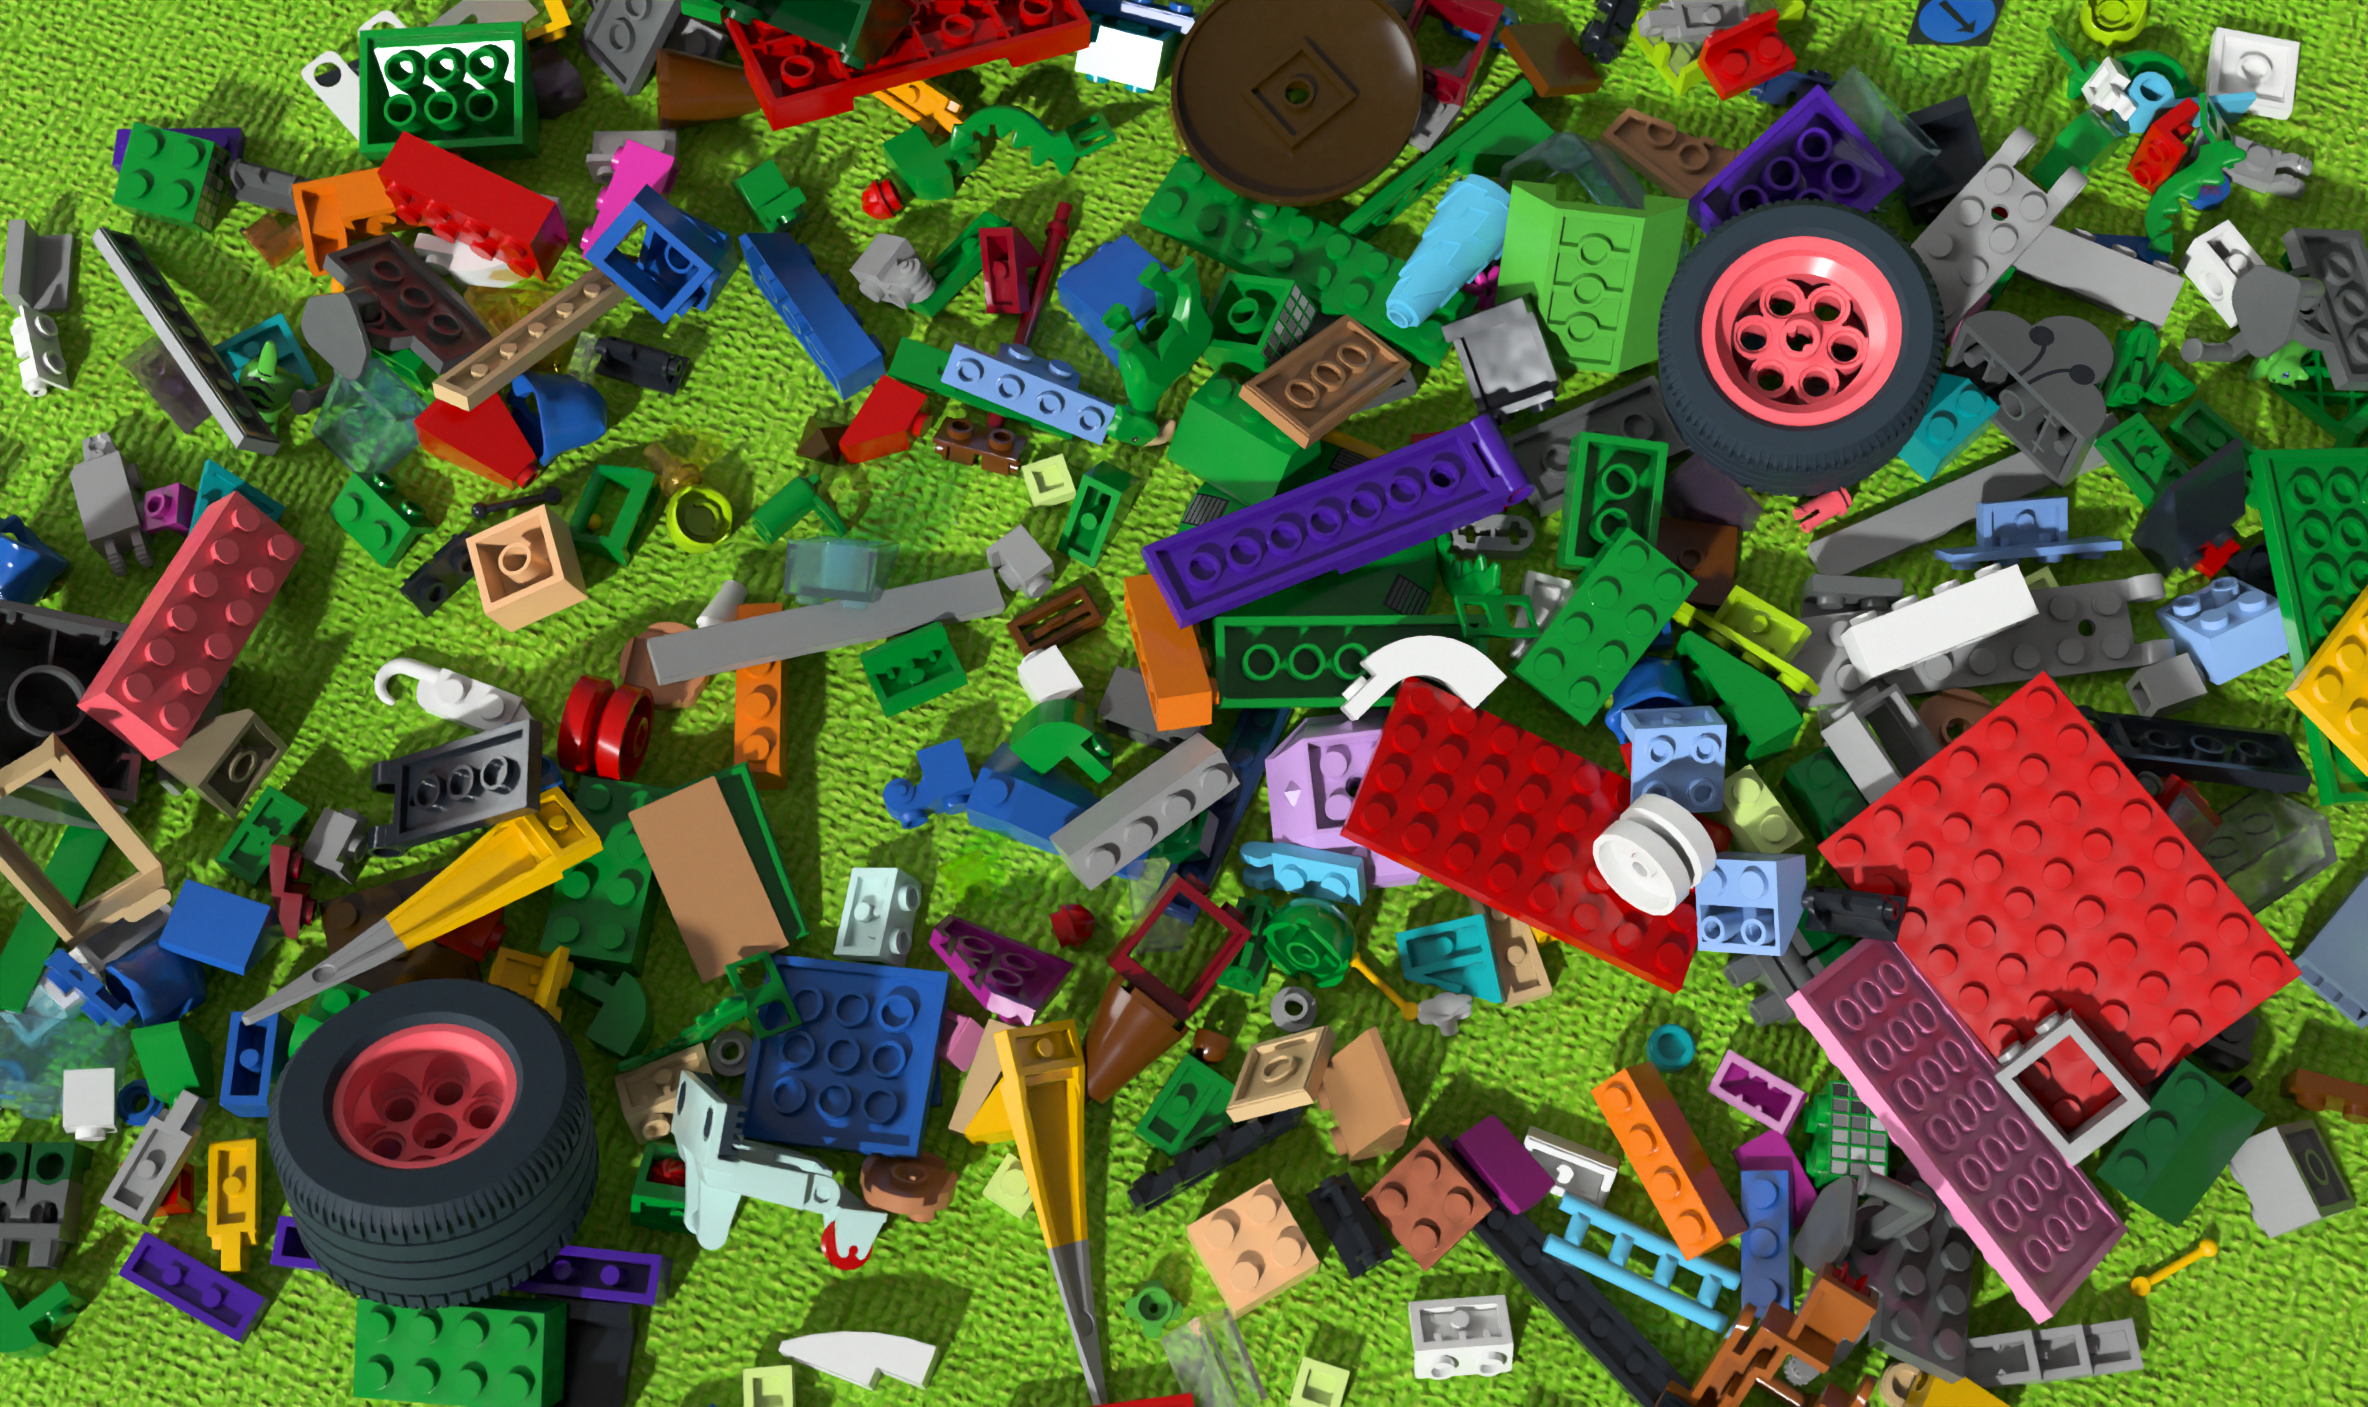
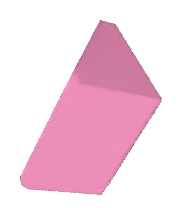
[939,1009,985,1072]

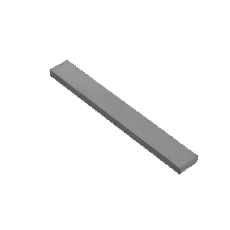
[1806,412,2120,576]
[647,568,1005,686]

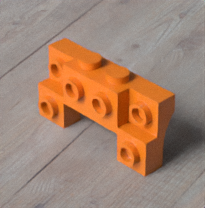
[292,152,462,277]

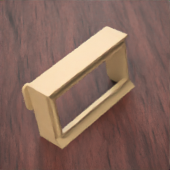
[0,732,171,949]

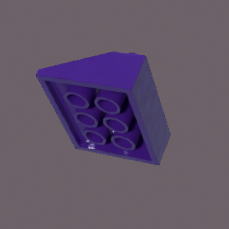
[1687,84,1905,235]

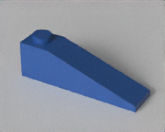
[965,742,1149,884]

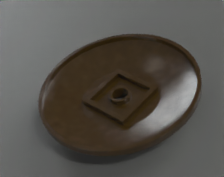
[1171,0,1424,207]

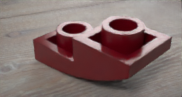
[270,834,317,939]

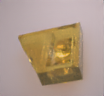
[464,285,563,373]

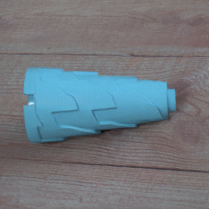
[1386,173,1510,328]

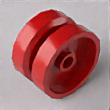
[557,674,654,782]

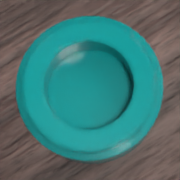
[1646,1024,1695,1073]

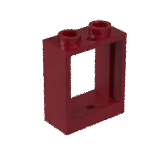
[1406,0,1505,107]
[1106,872,1253,1023]

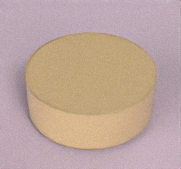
[1878,1361,1928,1407]

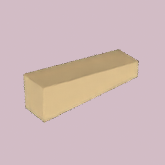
[948,1018,1017,1139]

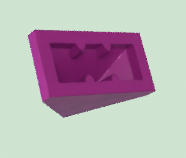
[1707,1049,1808,1136]

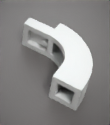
[414,193,568,292]
[1340,635,1507,721]

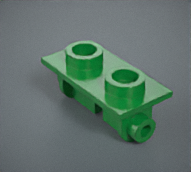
[2103,322,2161,415]
[1215,894,1280,996]

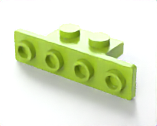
[1672,585,1821,697]

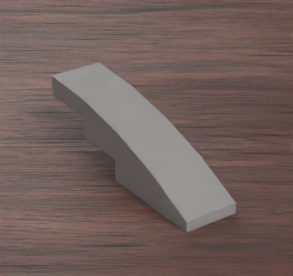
[1964,1318,2144,1390]

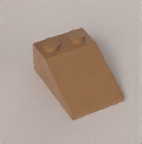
[1316,1026,1412,1166]

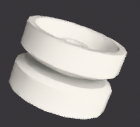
[1593,794,1717,915]

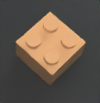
[466,504,589,633]
[1187,1179,1320,1320]

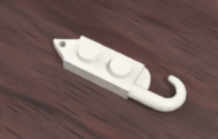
[374,657,534,733]

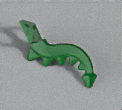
[2046,25,2199,100]
[2144,92,2247,256]
[949,104,1117,176]
[1435,532,1540,638]
[615,950,802,1072]

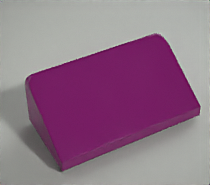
[1452,1115,1556,1215]
[1731,1129,1818,1230]

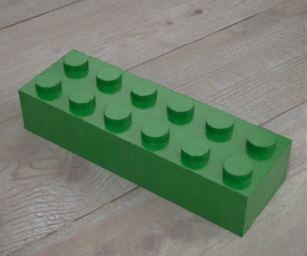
[1212,614,1489,709]

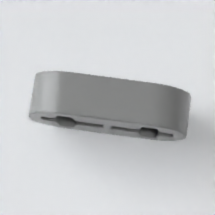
[1450,514,1535,560]

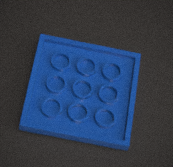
[735,954,953,1161]

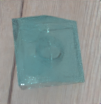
[311,358,429,473]

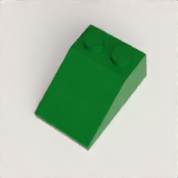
[1672,630,1804,771]

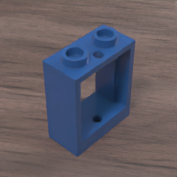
[584,183,726,324]

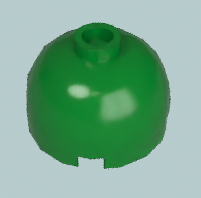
[1262,896,1357,988]

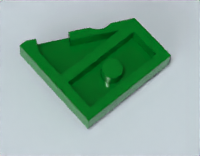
[1134,1053,1244,1160]

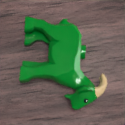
[1102,255,1214,446]

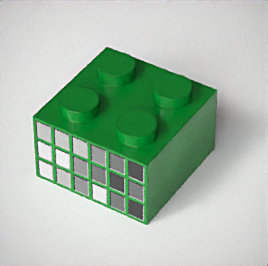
[112,122,232,234]
[1201,272,1318,377]
[1802,1080,1888,1200]

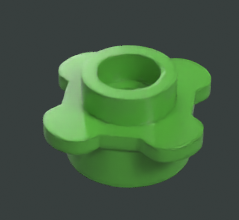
[1125,1279,1183,1339]

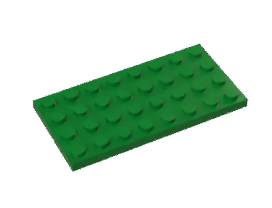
[2248,447,2368,807]

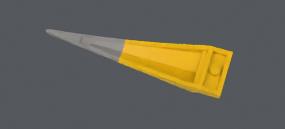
[242,785,604,1026]
[993,1019,1108,1406]

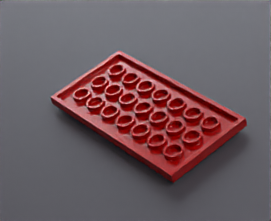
[1340,676,1733,994]

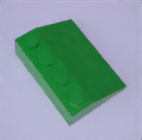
[359,21,539,167]

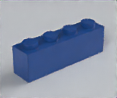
[738,232,887,401]

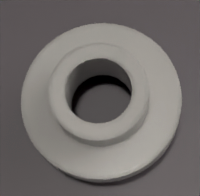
[1270,986,1317,1033]
[709,1031,752,1078]

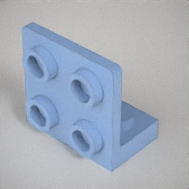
[1621,706,1727,813]

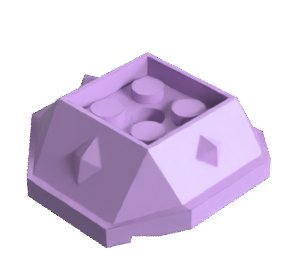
[1265,708,1424,890]

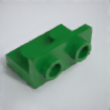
[2094,412,2191,512]

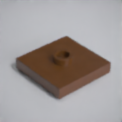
[1656,517,1738,611]

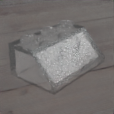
[2200,788,2338,915]

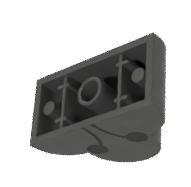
[1942,310,2114,490]

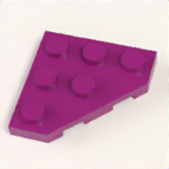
[929,914,1075,1027]

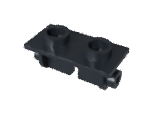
[1580,0,1640,64]
[595,335,690,396]
[398,531,475,619]
[1801,885,1908,942]
[1306,1172,1394,1280]

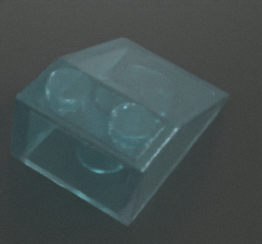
[1827,65,1942,214]
[783,535,900,610]

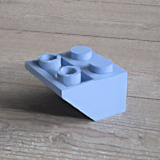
[2155,575,2289,685]
[1695,851,1807,956]

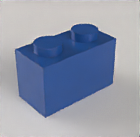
[219,1011,295,1117]

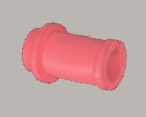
[1792,487,1852,533]

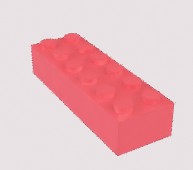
[76,490,305,762]

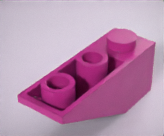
[580,138,683,261]

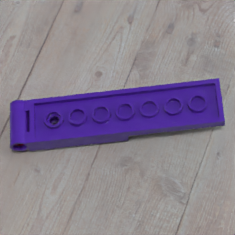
[1142,414,1535,629]

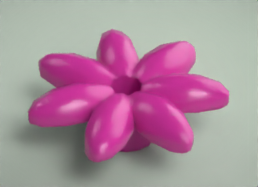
[1461,265,1500,310]

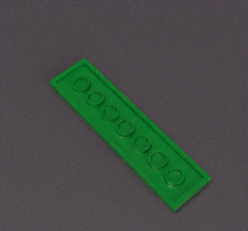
[1140,154,1479,370]

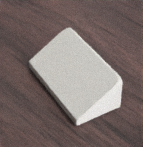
[1523,1126,1619,1208]

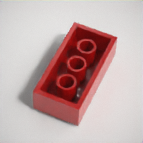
[377,131,571,282]

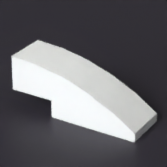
[778,1331,941,1391]

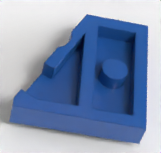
[43,948,136,1027]

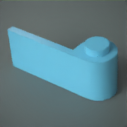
[2113,72,2257,133]

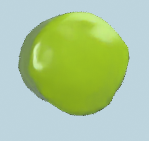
[2079,0,2148,48]
[666,484,734,554]

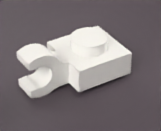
[2081,56,2138,121]

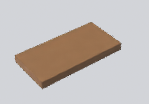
[1239,314,1412,449]
[628,776,790,983]

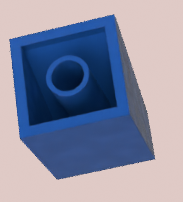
[1057,234,1171,372]

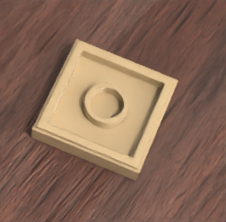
[1226,1025,1337,1123]

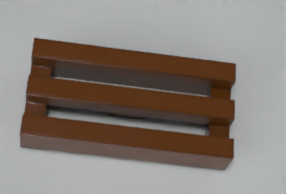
[1006,583,1105,658]

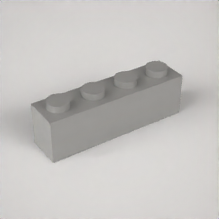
[2012,220,2185,332]
[1049,732,1240,891]

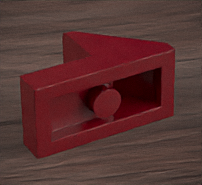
[979,226,1045,313]

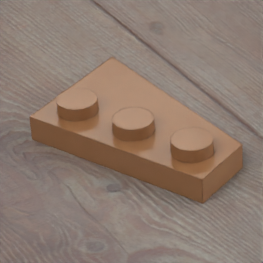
[1600,108,1744,200]

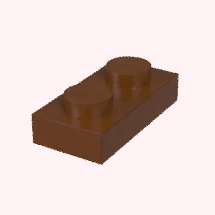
[2279,1068,2368,1124]

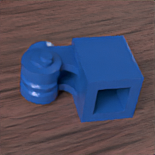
[883,738,975,829]

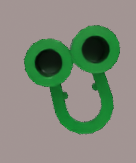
[751,474,848,546]

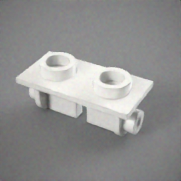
[10,305,70,397]

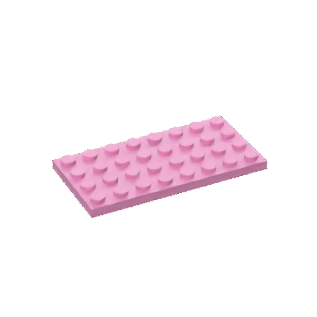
[1786,938,2129,1324]

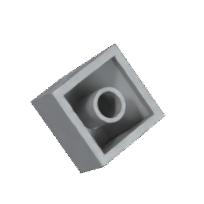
[2228,1118,2357,1239]

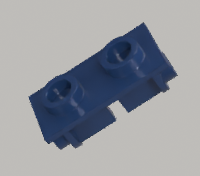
[1749,70,1840,107]

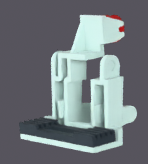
[671,1070,887,1271]

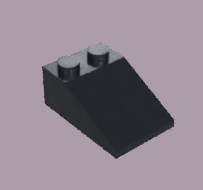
[2130,437,2246,579]

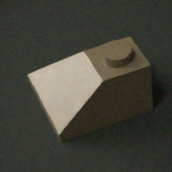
[156,708,289,819]

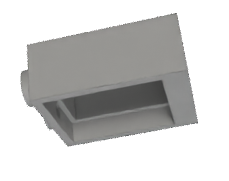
[1820,683,1941,804]
[1994,1008,2151,1167]

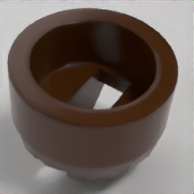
[1192,1027,1232,1065]

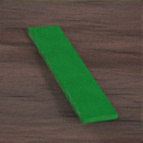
[888,336,1073,441]
[0,825,112,1014]

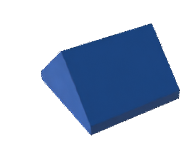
[637,206,740,312]
[159,879,286,976]

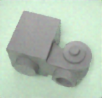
[850,233,936,309]

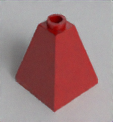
[413,392,541,490]

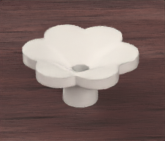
[1417,992,1473,1036]

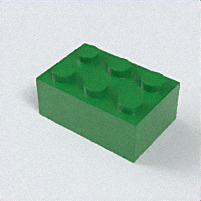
[1555,431,1669,572]

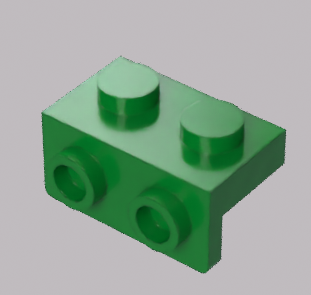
[327,471,436,568]
[859,621,969,719]

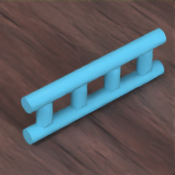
[1542,1191,1741,1334]

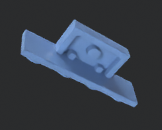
[941,341,1115,445]
[1935,495,2122,570]

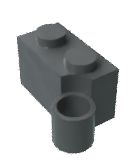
[1097,666,1208,753]

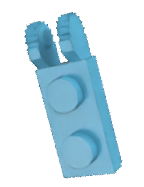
[1239,840,1367,906]

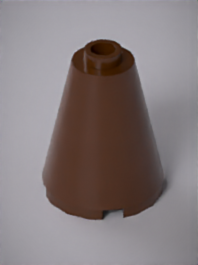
[656,47,760,132]
[1080,972,1191,1106]

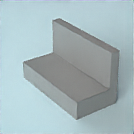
[2,219,75,315]

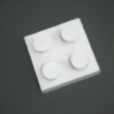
[2205,27,2300,121]

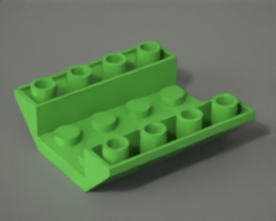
[1495,180,1689,374]

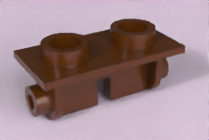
[932,416,1028,477]

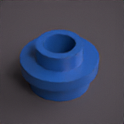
[117,1079,166,1127]

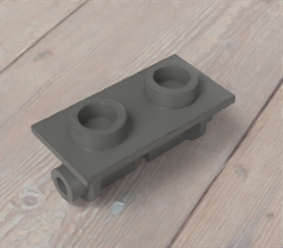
[225,159,313,216]

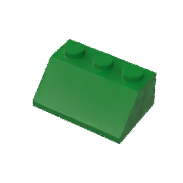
[1167,371,1322,507]

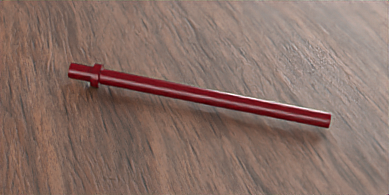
[985,202,1074,429]

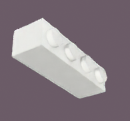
[1840,563,2039,686]

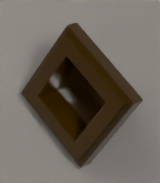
[796,416,849,466]

